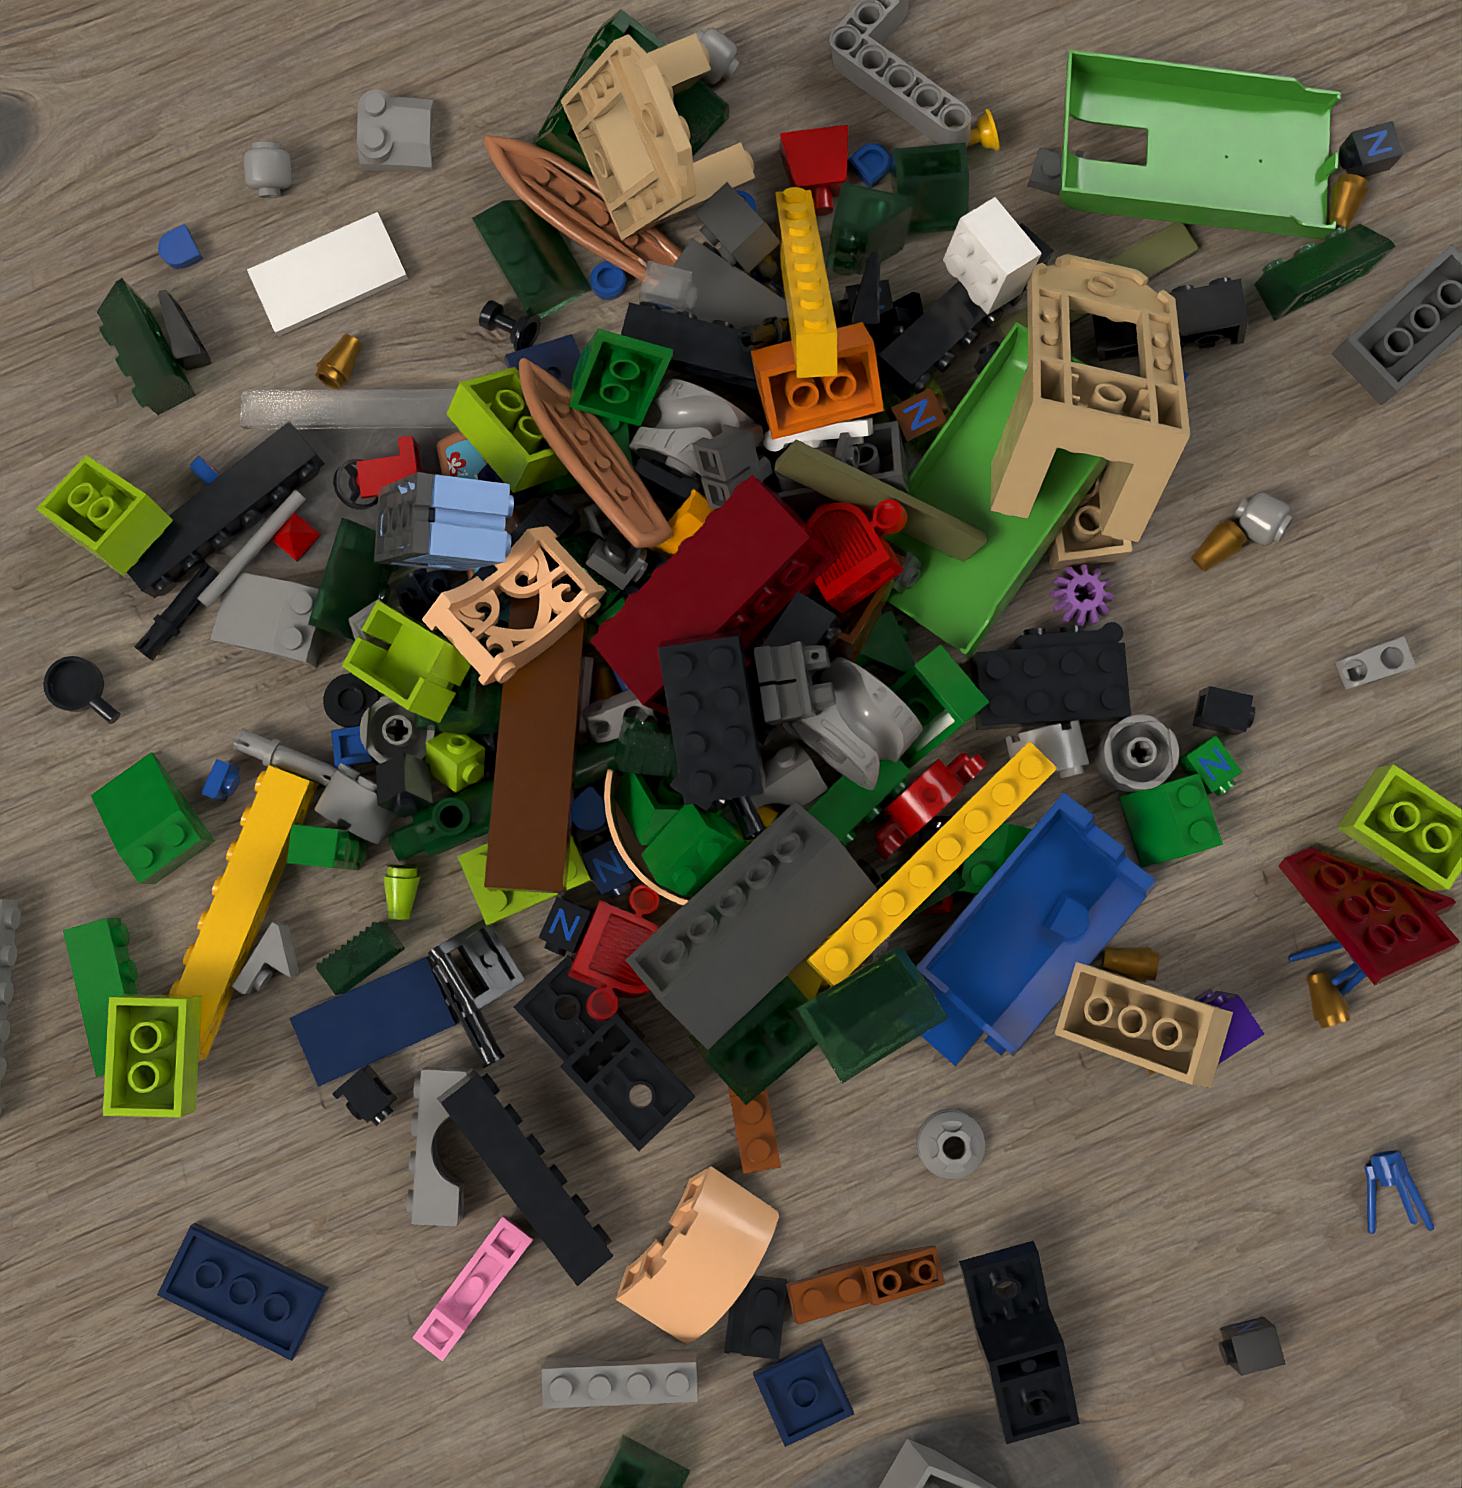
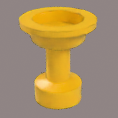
[945,108,1000,161]

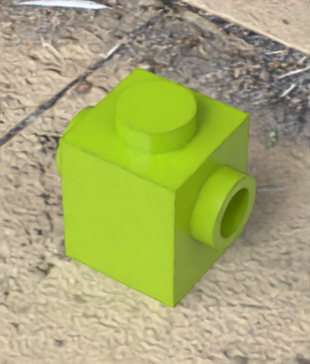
[426,727,485,793]

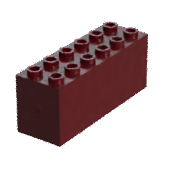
[590,475,837,716]

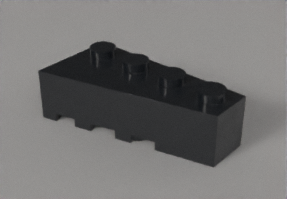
[1092,277,1248,361]

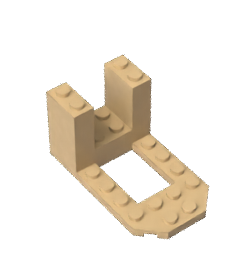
[561,33,755,240]
[991,254,1190,542]

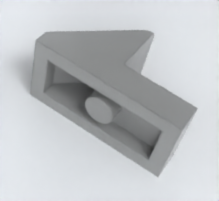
[232,922,299,995]

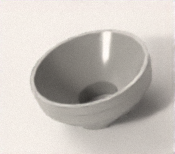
[917,1109,985,1179]

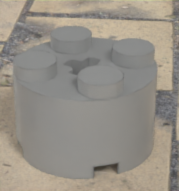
[360,695,442,764]
[1095,715,1179,792]
[1005,720,1089,783]
[314,763,397,844]

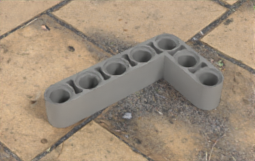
[829,0,971,151]

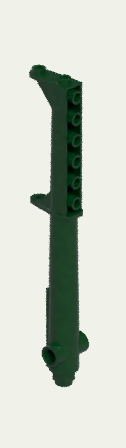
[388,611,915,862]

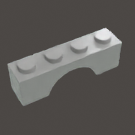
[720,741,828,826]
[406,1066,472,1226]
[542,1350,699,1409]

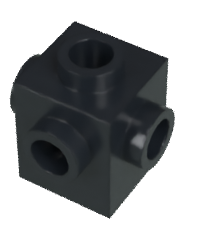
[395,568,452,626]

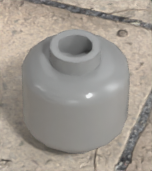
[697,28,739,85]
[243,142,292,198]
[1234,492,1294,546]

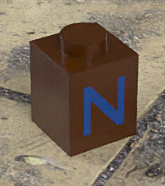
[886,388,948,443]

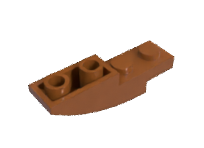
[719,1014,781,1175]
[786,1246,945,1325]

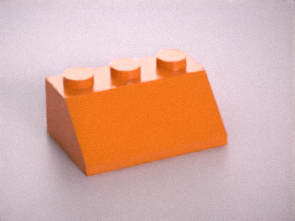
[751,322,884,440]

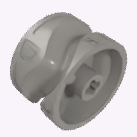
[629,379,757,497]
[788,657,923,790]

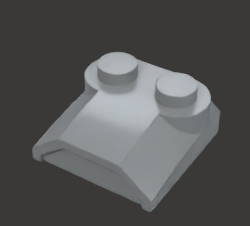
[357,90,434,171]

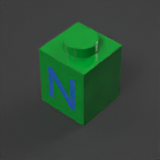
[1178,736,1242,796]

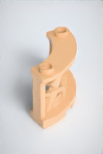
[422,526,606,686]

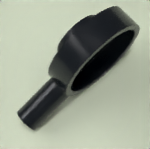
[43,656,121,724]
[323,672,381,728]

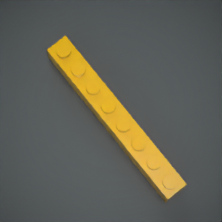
[775,187,837,378]
[807,741,1057,989]
[169,765,319,1062]

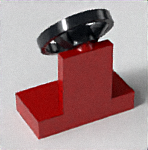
[333,435,423,510]

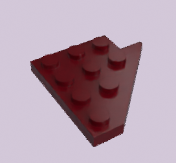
[1278,847,1460,986]

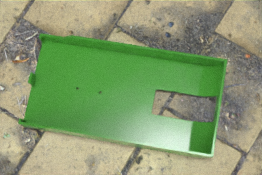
[1059,49,1341,240]
[885,322,1109,658]

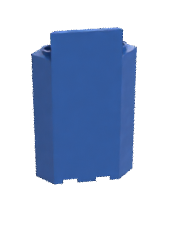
[899,792,1156,1067]

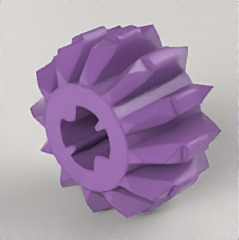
[1049,564,1114,626]

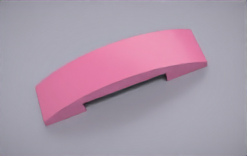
[412,1215,534,1361]

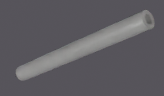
[197,490,306,608]

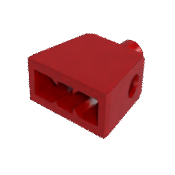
[779,125,848,216]

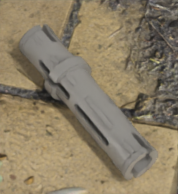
[233,728,338,786]

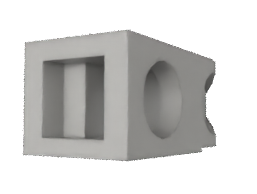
[1335,637,1416,690]
[582,690,658,742]

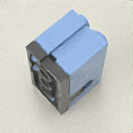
[374,472,514,572]

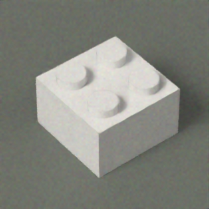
[943,197,1042,315]

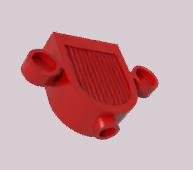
[802,499,907,614]
[874,753,987,861]
[567,885,659,1021]

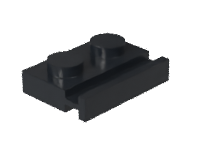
[724,1275,788,1360]

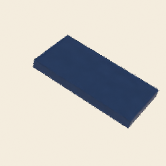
[289,956,457,1087]
[157,1223,329,1361]

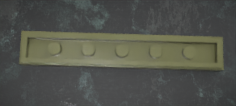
[996,222,1199,340]
[775,439,987,562]

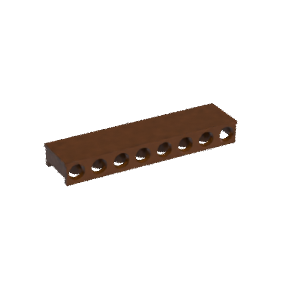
[484,593,589,895]

